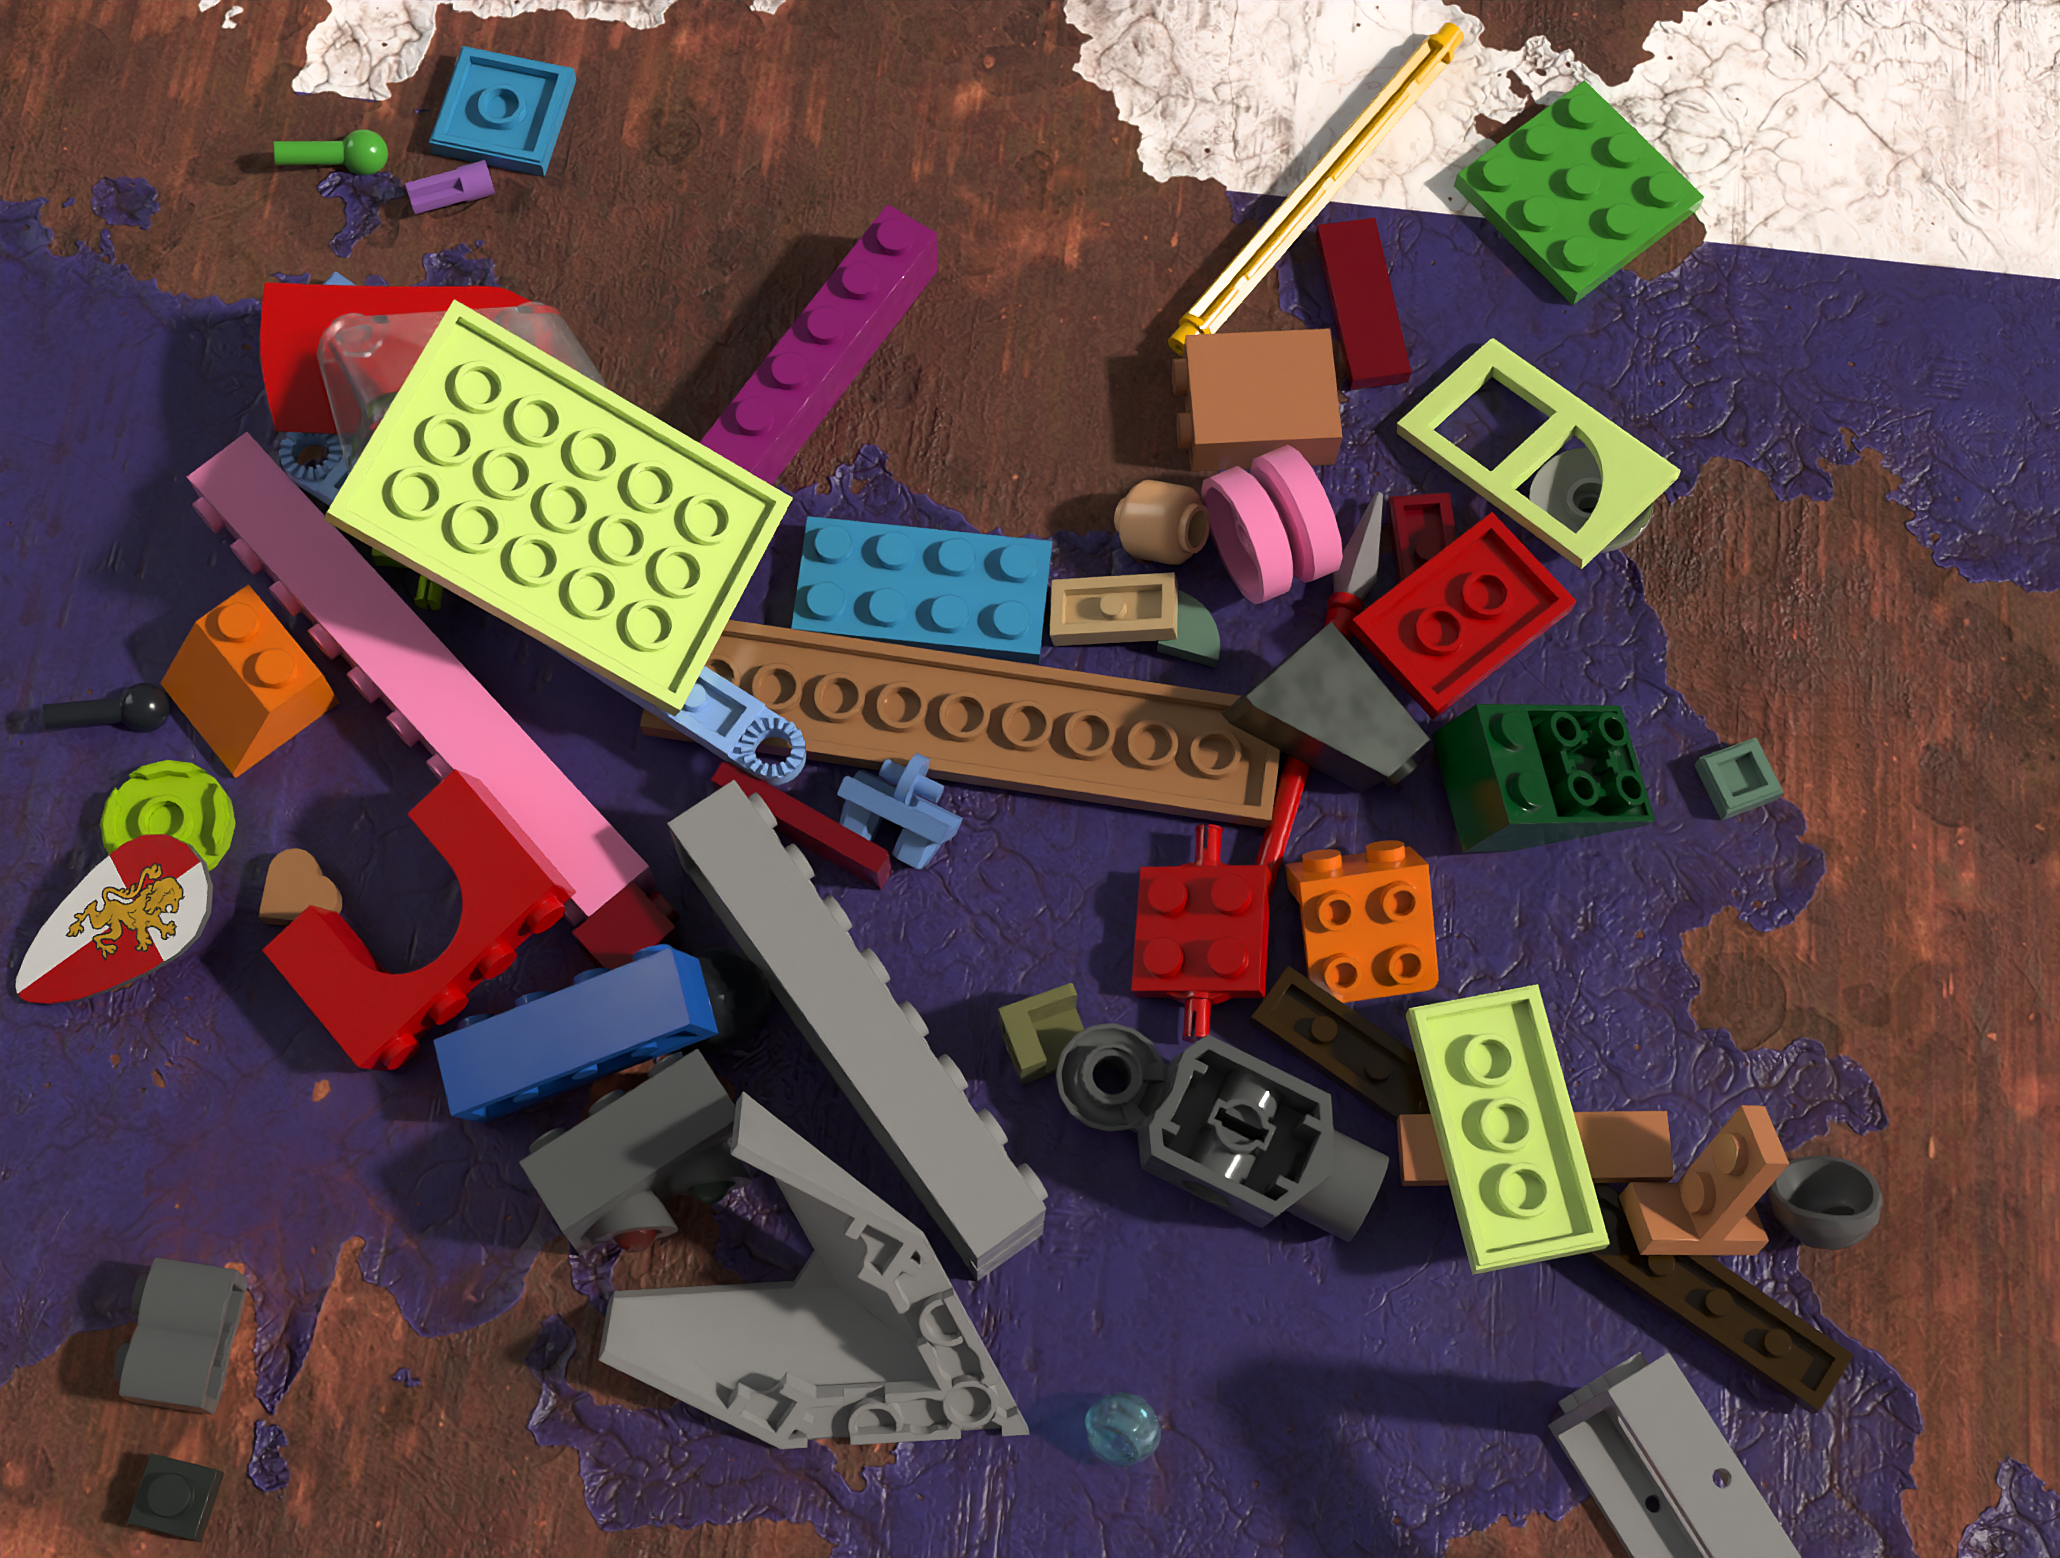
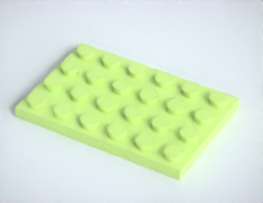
[324,299,793,717]

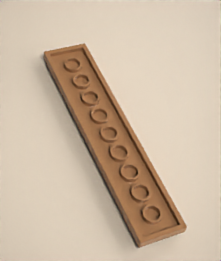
[640,620,1280,828]

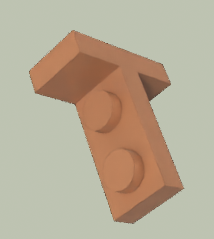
[1619,1105,1789,1256]

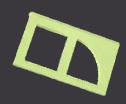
[1397,338,1681,569]

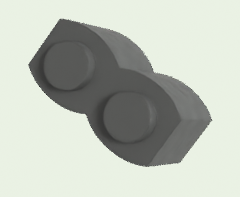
[113,1257,248,1415]

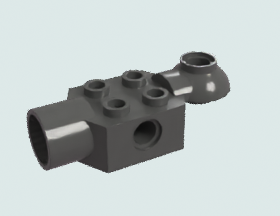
[1056,1023,1389,1242]

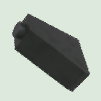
[1222,622,1430,793]

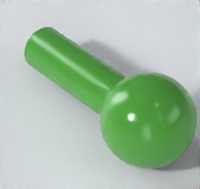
[273,129,388,176]

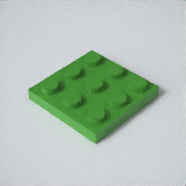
[1454,80,1704,305]

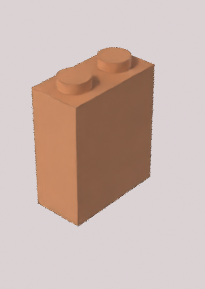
[1172,328,1342,471]

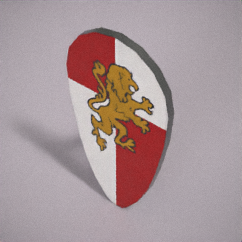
[15,834,213,1005]

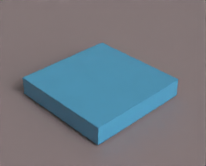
[429,46,576,177]

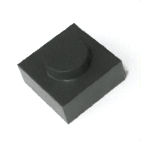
[127,1453,224,1542]

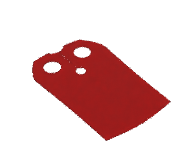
[260,282,559,436]

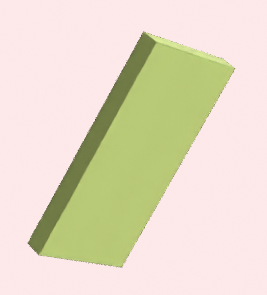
[1406,984,1610,1275]

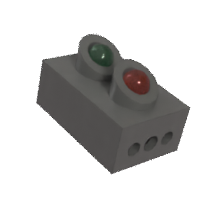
[519,1048,753,1256]

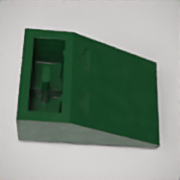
[1431,704,1655,852]

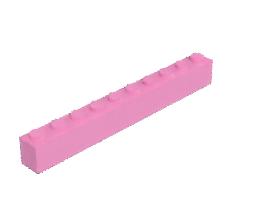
[187,432,656,927]

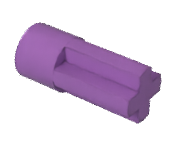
[405,160,496,214]

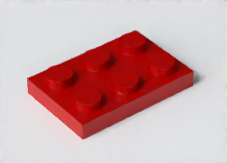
[1349,512,1576,720]

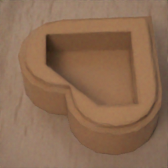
[258,848,342,926]

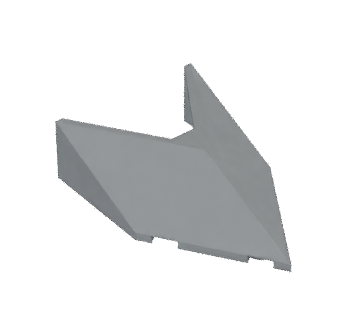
[598,1092,1029,1449]

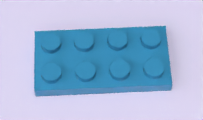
[791,516,1052,664]

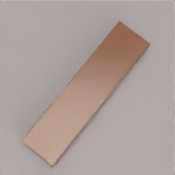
[1396,1111,1674,1186]

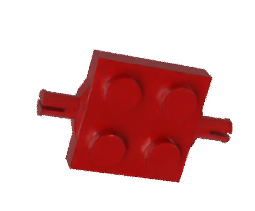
[1131,824,1272,1043]

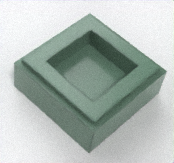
[1694,737,1784,821]

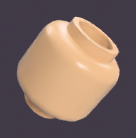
[1114,480,1210,565]

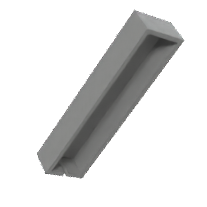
[667,780,1048,1281]

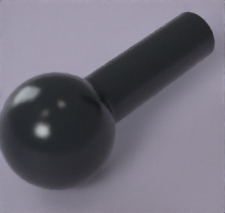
[43,683,170,733]

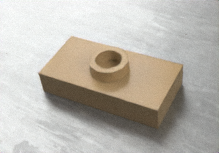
[1050,572,1178,646]

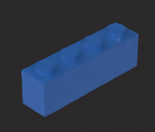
[434,944,719,1124]

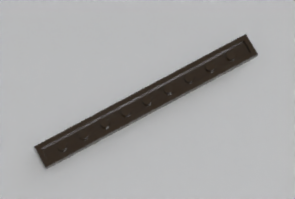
[1249,966,1854,1415]

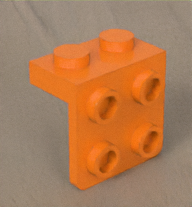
[1285,840,1439,1003]

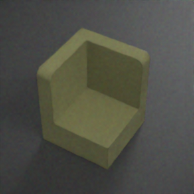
[998,983,1084,1085]

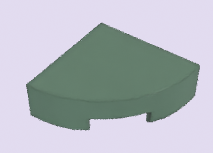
[1156,590,1220,668]

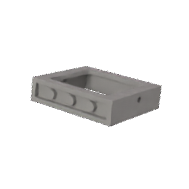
[1548,1352,1801,1558]

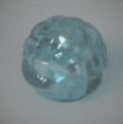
[1085,1392,1161,1468]

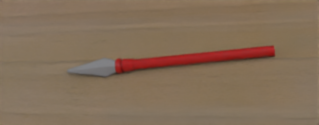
[1255,492,1383,900]

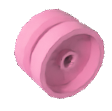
[1201,444,1343,604]

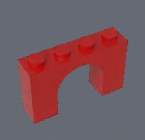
[262,769,576,1071]

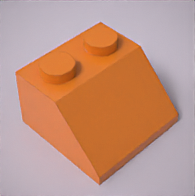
[160,584,340,778]

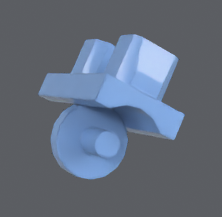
[837,753,963,869]

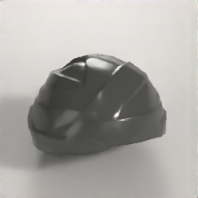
[1769,1155,1884,1250]

